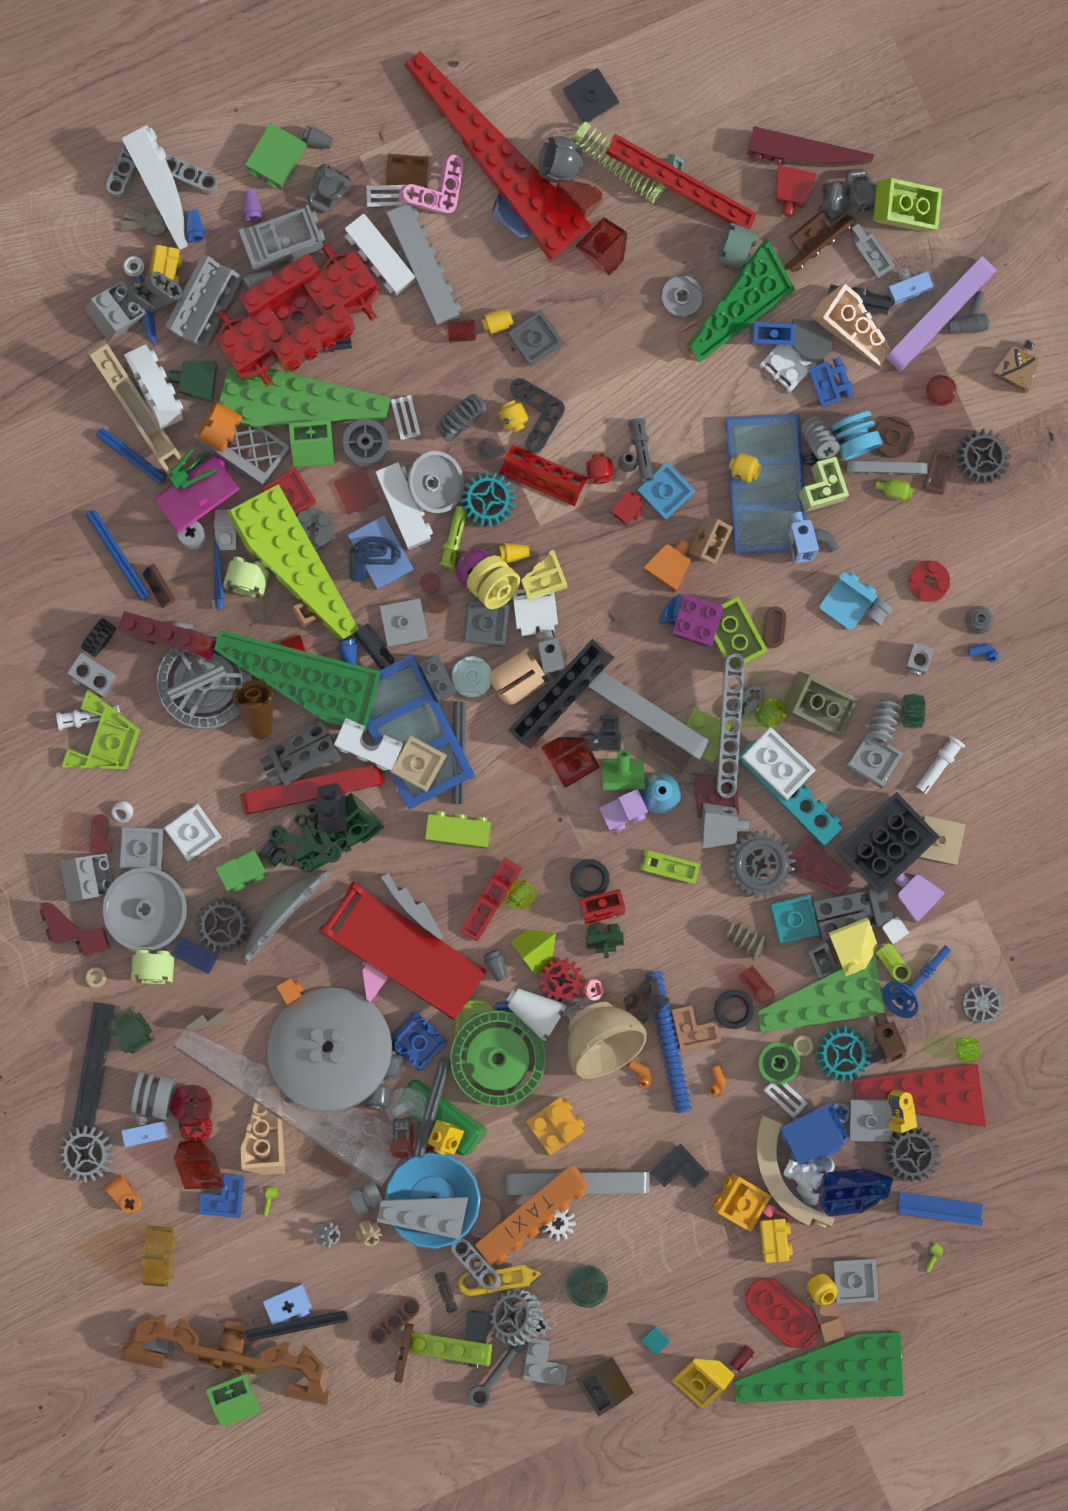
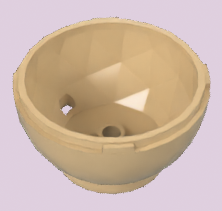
[567,1002,647,1079]

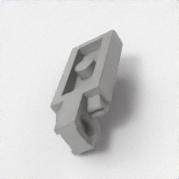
[850,223,895,279]

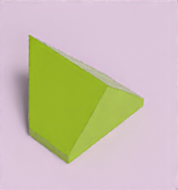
[510,930,556,975]

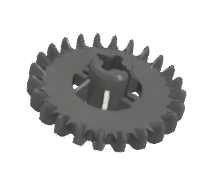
[727,830,795,899]

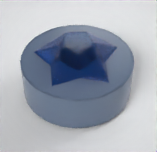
[833,1102,850,1123]

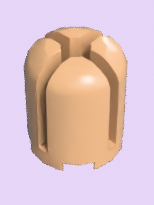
[490,647,549,705]

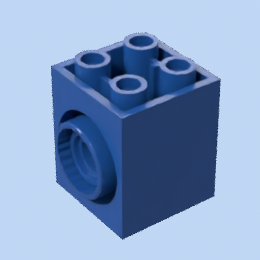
[780,1101,849,1165]

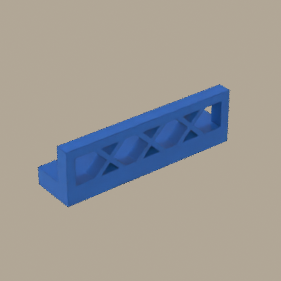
[896,1192,983,1226]

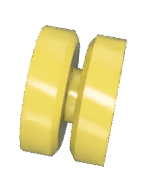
[467,555,520,609]

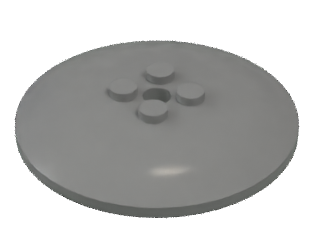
[267,988,392,1112]

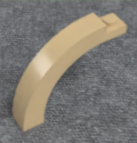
[756,1116,835,1228]

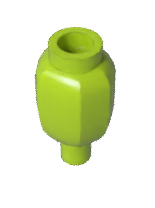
[875,479,914,501]

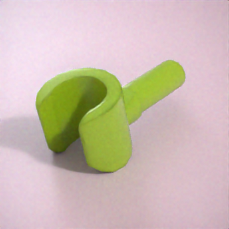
[263,1187,278,1216]
[925,1242,943,1273]

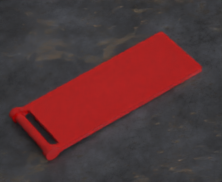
[318,882,487,1020]

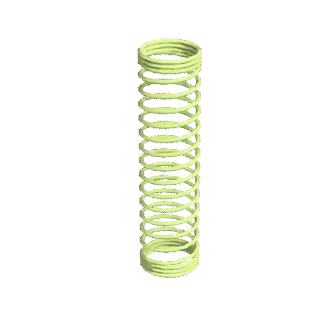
[571,122,665,203]

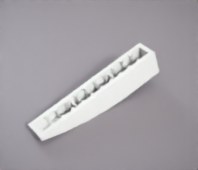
[122,125,188,250]

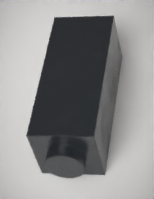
[464,1310,488,1367]

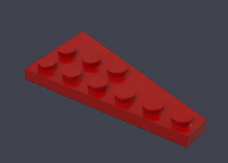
[853,1064,986,1127]

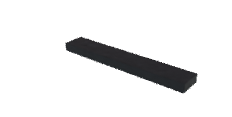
[73,1002,115,1129]

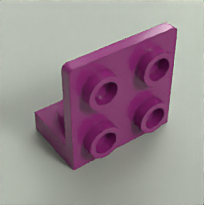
[669,594,724,648]

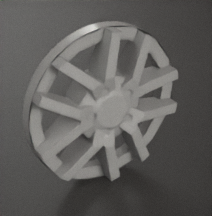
[962,984,1002,1023]

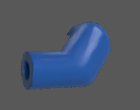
[968,643,999,663]

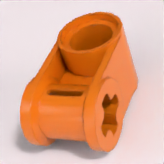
[104,1173,142,1214]

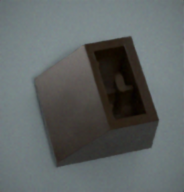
[576,1357,634,1417]

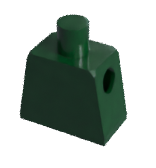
[168,361,218,403]

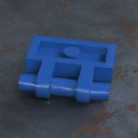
[807,356,854,407]

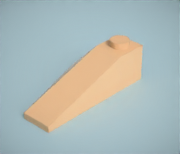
[811,284,891,366]
[241,1086,285,1175]

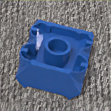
[391,1011,447,1071]

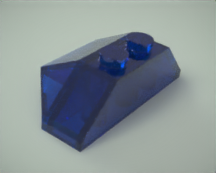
[818,1168,893,1217]

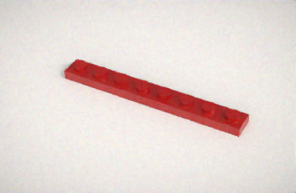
[605,134,757,229]

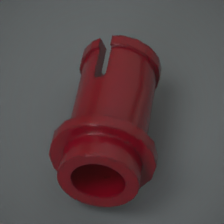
[729,1344,755,1372]

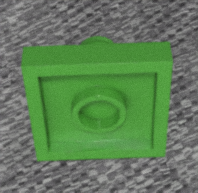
[602,750,645,790]

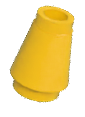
[498,543,529,563]

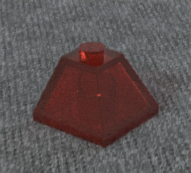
[556,179,603,218]
[576,217,628,275]
[541,737,600,788]
[174,1140,225,1189]

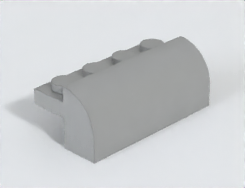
[165,254,243,350]

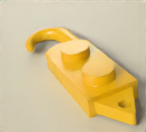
[458,1265,541,1296]

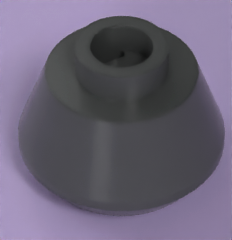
[965,606,994,634]

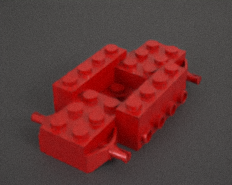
[215,244,380,387]

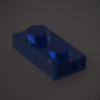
[172,936,219,975]

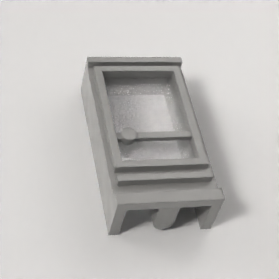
[239,205,326,273]

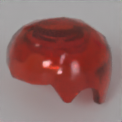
[926,374,957,406]

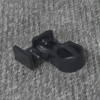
[578,715,621,752]

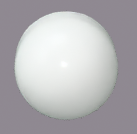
[111,801,133,823]

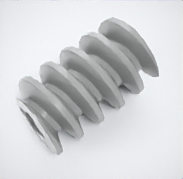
[802,417,840,460]
[177,521,207,550]
[866,700,902,746]

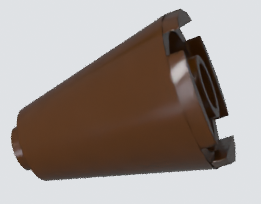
[232,680,274,740]

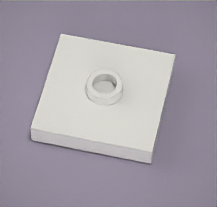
[164,804,222,862]

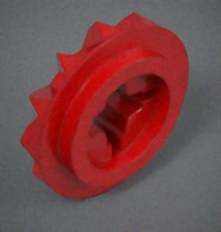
[179,1117,212,1144]

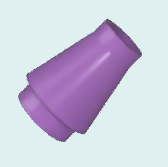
[242,190,263,222]

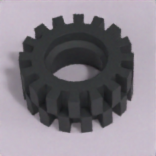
[81,618,117,658]

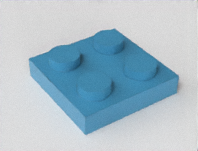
[637,462,696,520]

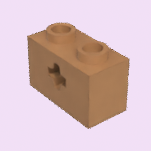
[688,516,733,565]

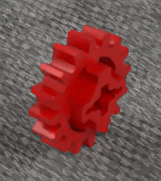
[539,957,584,1002]

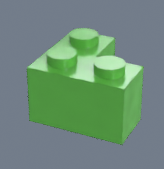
[216,850,267,893]

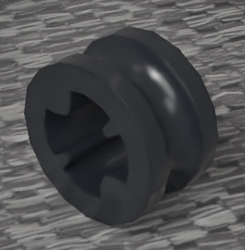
[801,452,820,465]

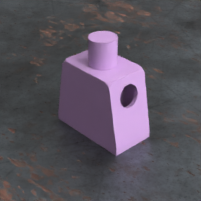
[894,873,945,922]

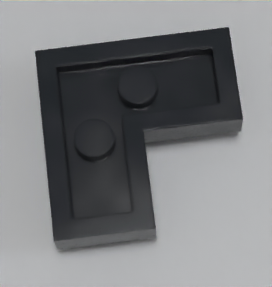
[650,1143,709,1188]

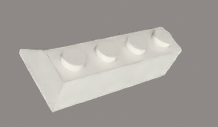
[124,344,184,430]

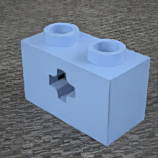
[263,1284,312,1325]

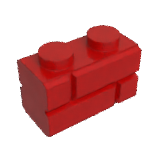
[579,889,625,925]

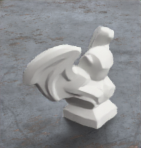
[783,1156,835,1206]

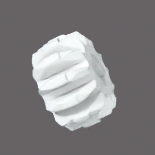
[542,1210,576,1241]

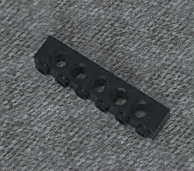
[508,639,615,748]

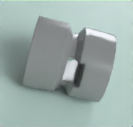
[347,1180,384,1217]

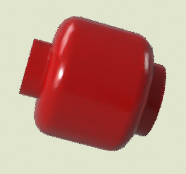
[586,453,614,485]

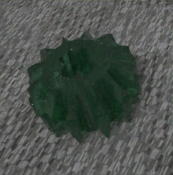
[901,694,926,729]

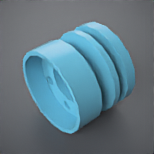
[830,411,883,460]

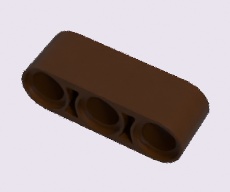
[368,1297,420,1345]

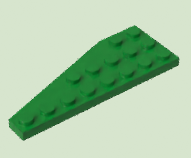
[214,630,381,732]
[734,1332,903,1403]

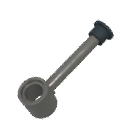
[469,1343,528,1408]

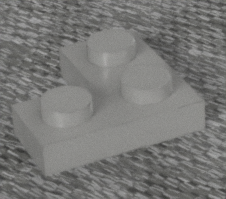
[523,1337,568,1386]

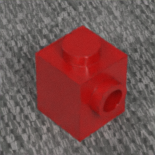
[611,491,643,526]

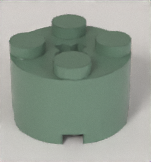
[716,223,758,270]

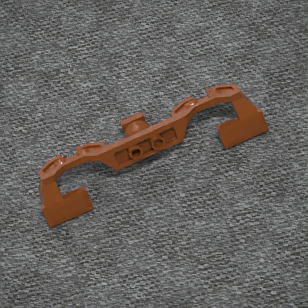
[121,1314,329,1405]

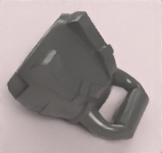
[308,163,352,213]
[845,169,877,214]
[818,180,849,220]

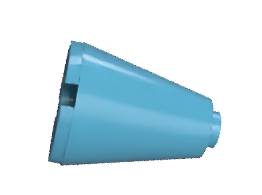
[640,773,681,814]

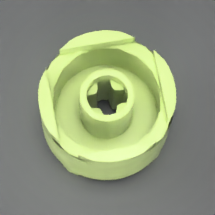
[223,557,269,598]
[131,950,174,984]

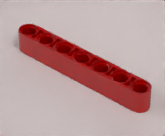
[240,764,385,815]

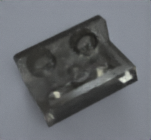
[624,975,670,1024]

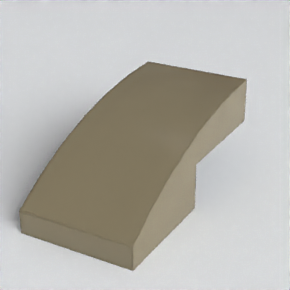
[186,1009,231,1030]

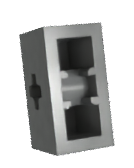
[420,655,457,703]

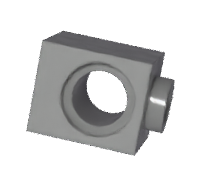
[905,642,934,676]

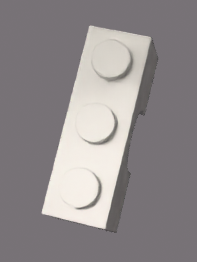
[334,718,403,770]

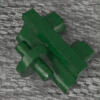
[586,923,624,958]

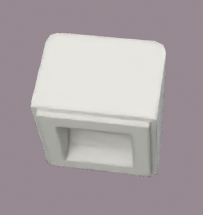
[880,916,909,944]

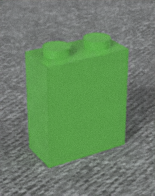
[245,122,307,189]

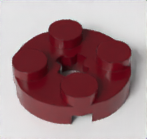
[170,1085,213,1127]

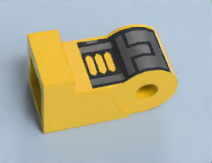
[888,1090,917,1133]

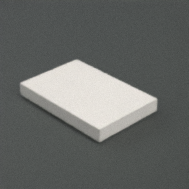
[741,727,815,800]

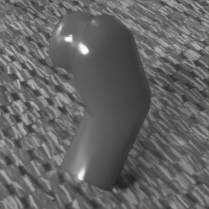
[814,529,839,553]

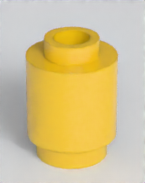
[481,308,513,334]

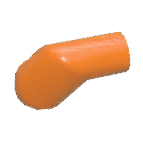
[627,1060,652,1089]
[708,1065,727,1097]

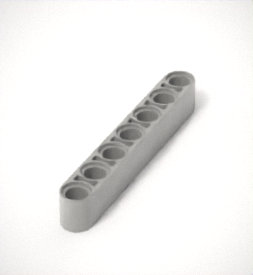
[716,653,745,798]
[587,671,711,760]
[505,1172,650,1195]

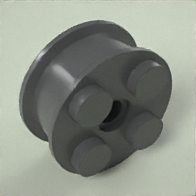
[343,419,389,467]

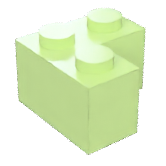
[798,457,849,512]

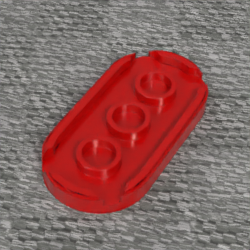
[745,1278,819,1349]

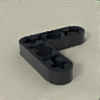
[511,378,565,454]

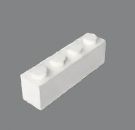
[344,214,416,296]
[376,462,433,550]

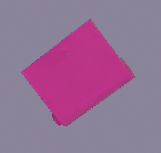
[154,455,240,533]

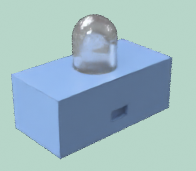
[887,267,934,306]
[122,1111,168,1147]

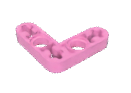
[399,155,464,214]

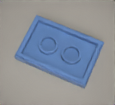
[348,516,414,590]

